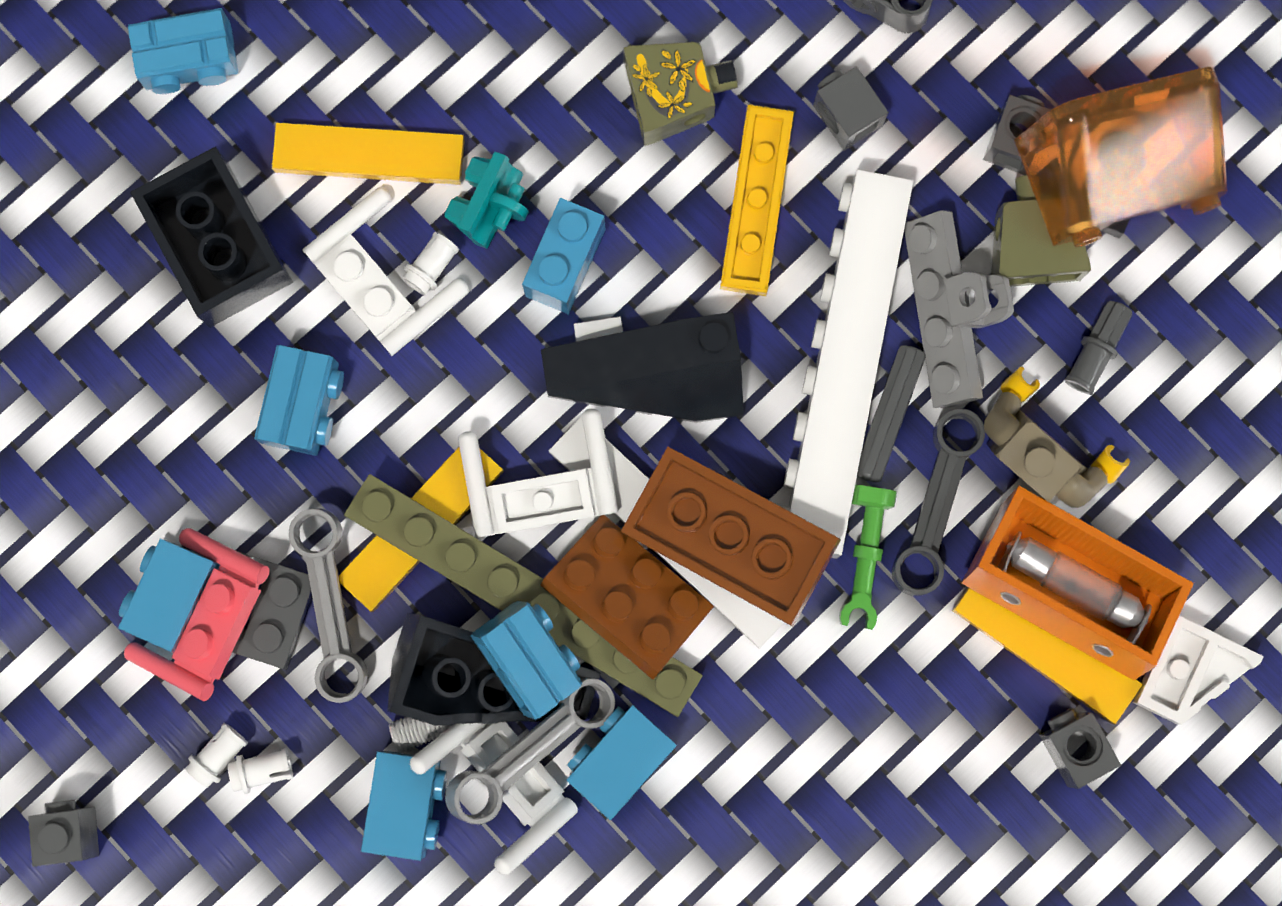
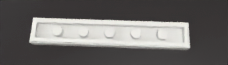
[549,416,785,649]

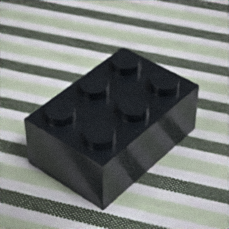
[130,146,294,328]

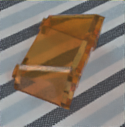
[1014,66,1227,248]

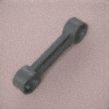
[892,409,985,596]

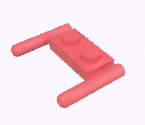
[124,528,269,701]

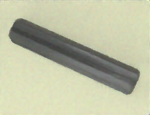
[857,346,926,483]

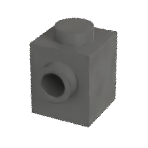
[28,800,99,867]

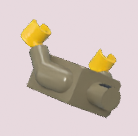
[984,367,1130,508]

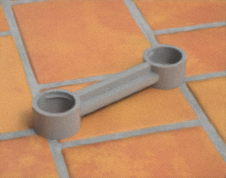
[289,509,368,703]
[445,678,615,824]

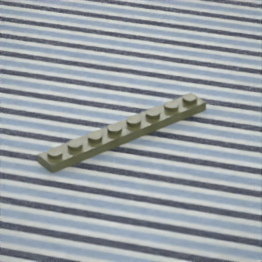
[344,474,703,717]

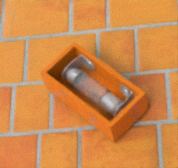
[961,486,1194,680]

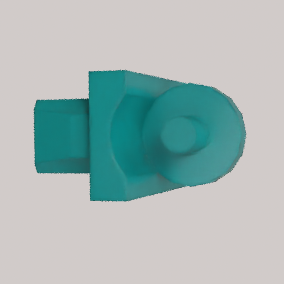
[444,152,529,249]

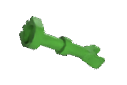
[839,485,897,630]

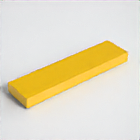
[720,105,794,296]
[272,123,465,185]
[338,447,504,612]
[952,587,1143,724]

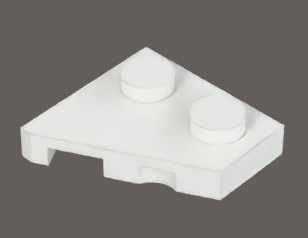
[1132,615,1264,725]

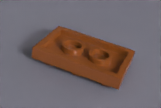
[540,515,714,680]

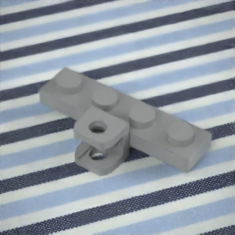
[904,210,1014,408]

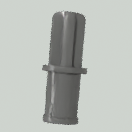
[1065,301,1132,395]

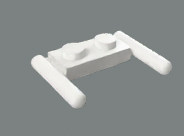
[302,187,469,356]
[458,409,619,538]
[410,722,578,875]

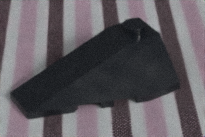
[541,312,744,423]
[387,613,601,726]

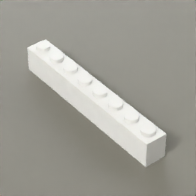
[780,169,914,559]

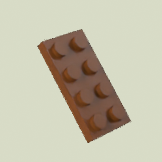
[620,446,841,627]

